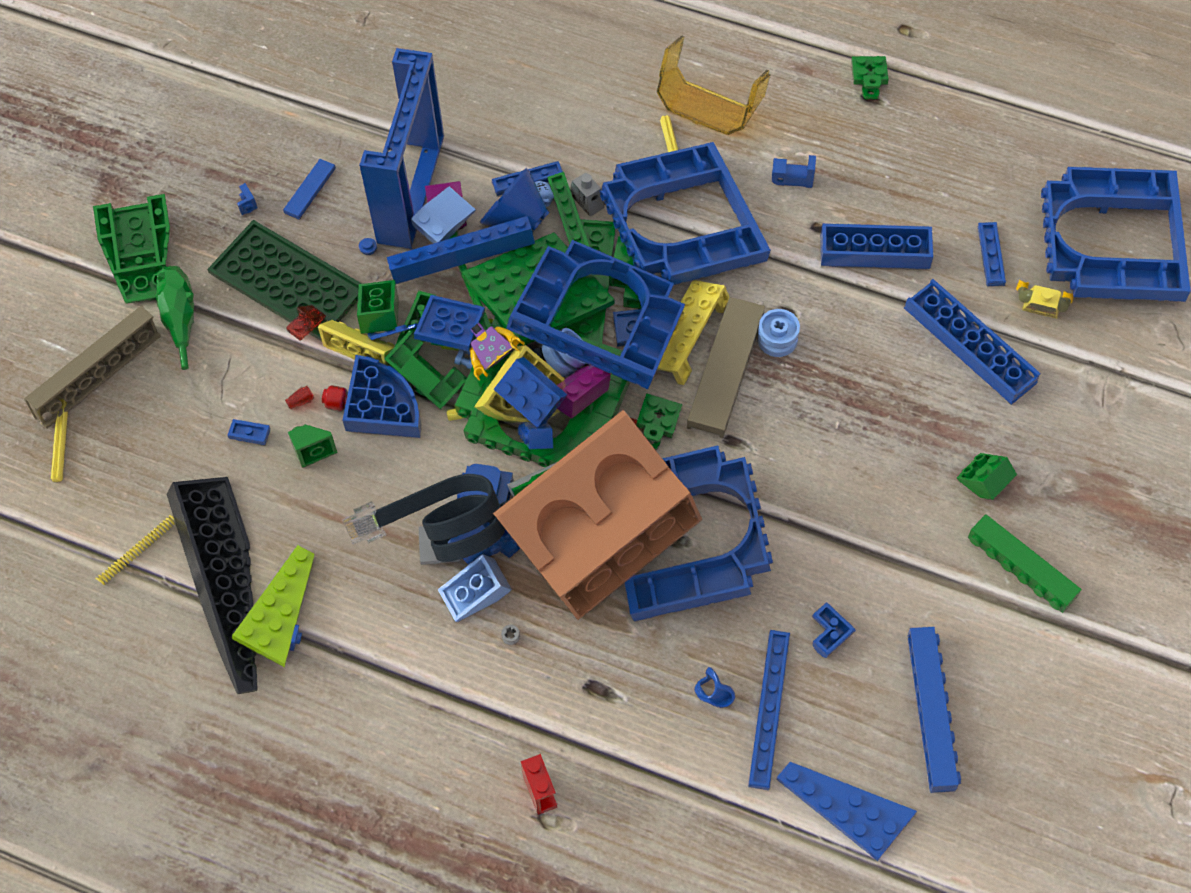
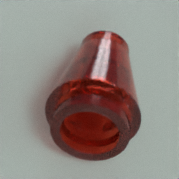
[285,385,315,410]

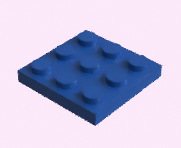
[414,295,485,351]

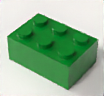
[357,280,399,334]

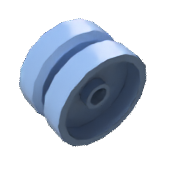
[757,309,800,357]
[542,328,586,377]

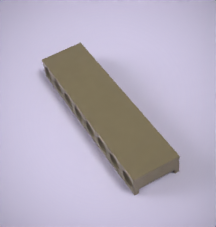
[687,297,765,438]
[24,305,161,428]

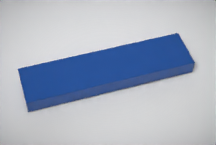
[283,159,336,220]
[492,161,563,196]
[978,222,1006,286]

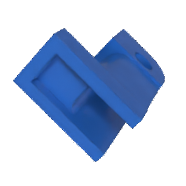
[772,155,816,188]

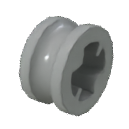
[501,625,520,645]

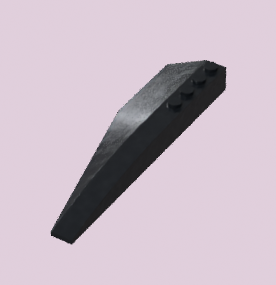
[167,477,258,695]

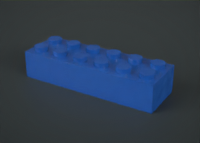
[820,223,933,269]

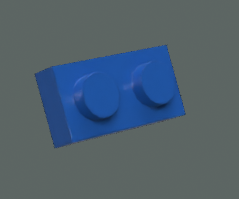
[227,419,271,445]

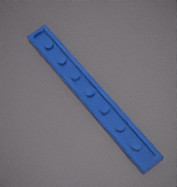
[748,630,790,790]

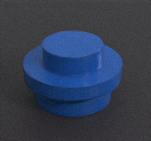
[359,238,377,255]

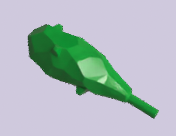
[156,266,194,370]

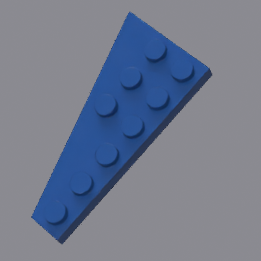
[776,762,917,861]

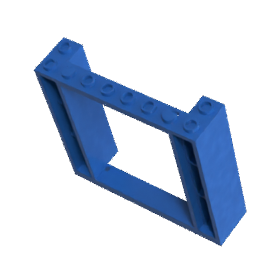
[359,48,445,249]

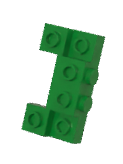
[384,329,467,409]

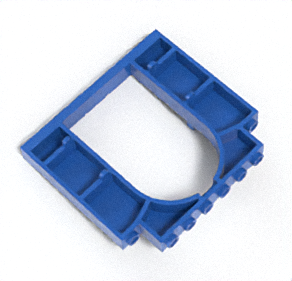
[600,142,771,285]
[1041,167,1191,302]
[506,240,685,389]
[625,445,773,621]

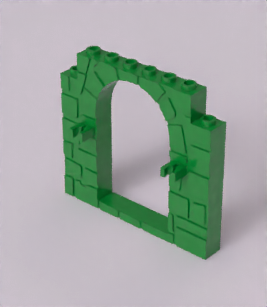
[455,318,630,468]

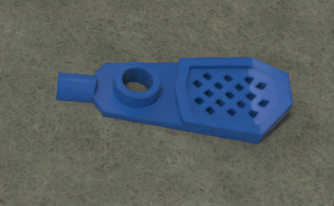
[368,323,418,340]

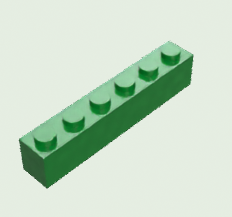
[968,514,1082,613]

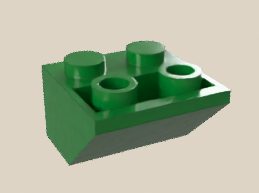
[957,453,1017,500]

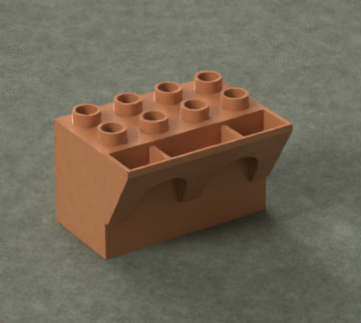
[493,410,702,620]

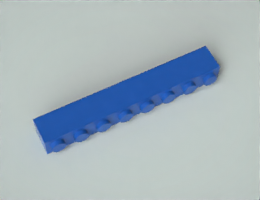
[387,216,535,284]
[907,627,961,793]

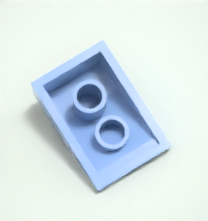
[411,186,476,244]
[438,554,512,622]

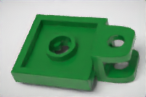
[851,56,889,99]
[636,393,682,450]

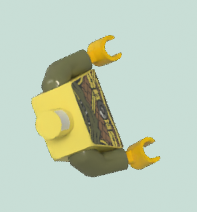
[1016,279,1074,319]

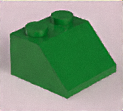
[288,424,338,468]

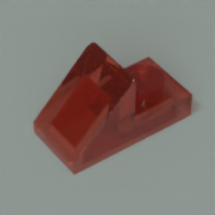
[286,305,326,341]

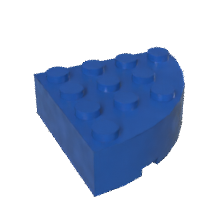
[342,355,421,438]

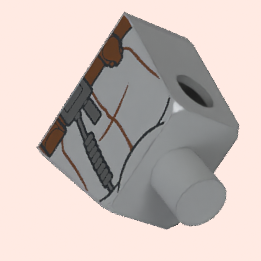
[570,173,604,216]

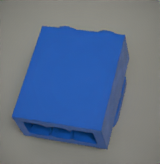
[457,464,514,504]

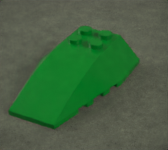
[93,194,170,304]

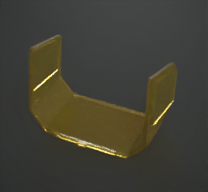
[657,35,771,135]

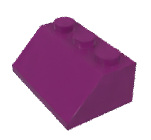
[557,365,611,419]

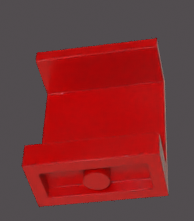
[520,754,558,815]

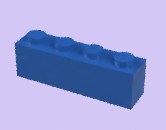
[518,422,553,449]

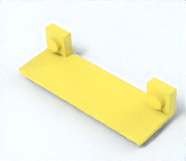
[657,280,729,385]

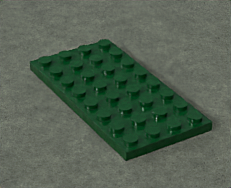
[207,220,362,342]

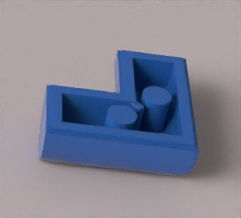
[812,602,856,658]

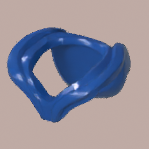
[694,667,736,708]

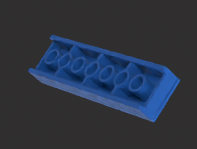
[904,279,1041,405]

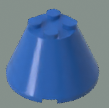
[480,168,550,232]

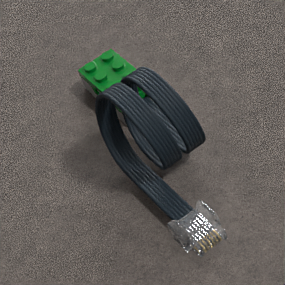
[342,462,557,562]

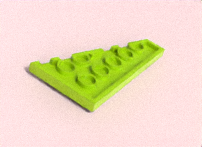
[232,545,315,668]

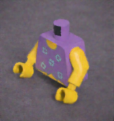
[470,323,525,381]

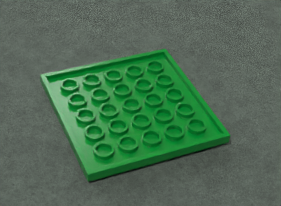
[462,232,615,346]

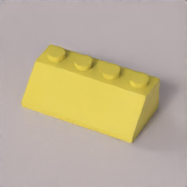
[318,320,395,367]

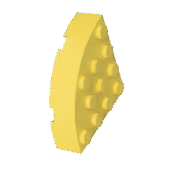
[474,345,565,423]

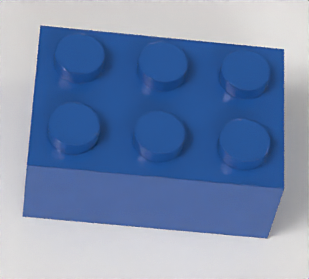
[493,357,567,428]

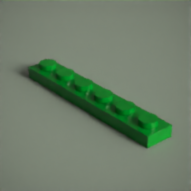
[547,172,590,247]

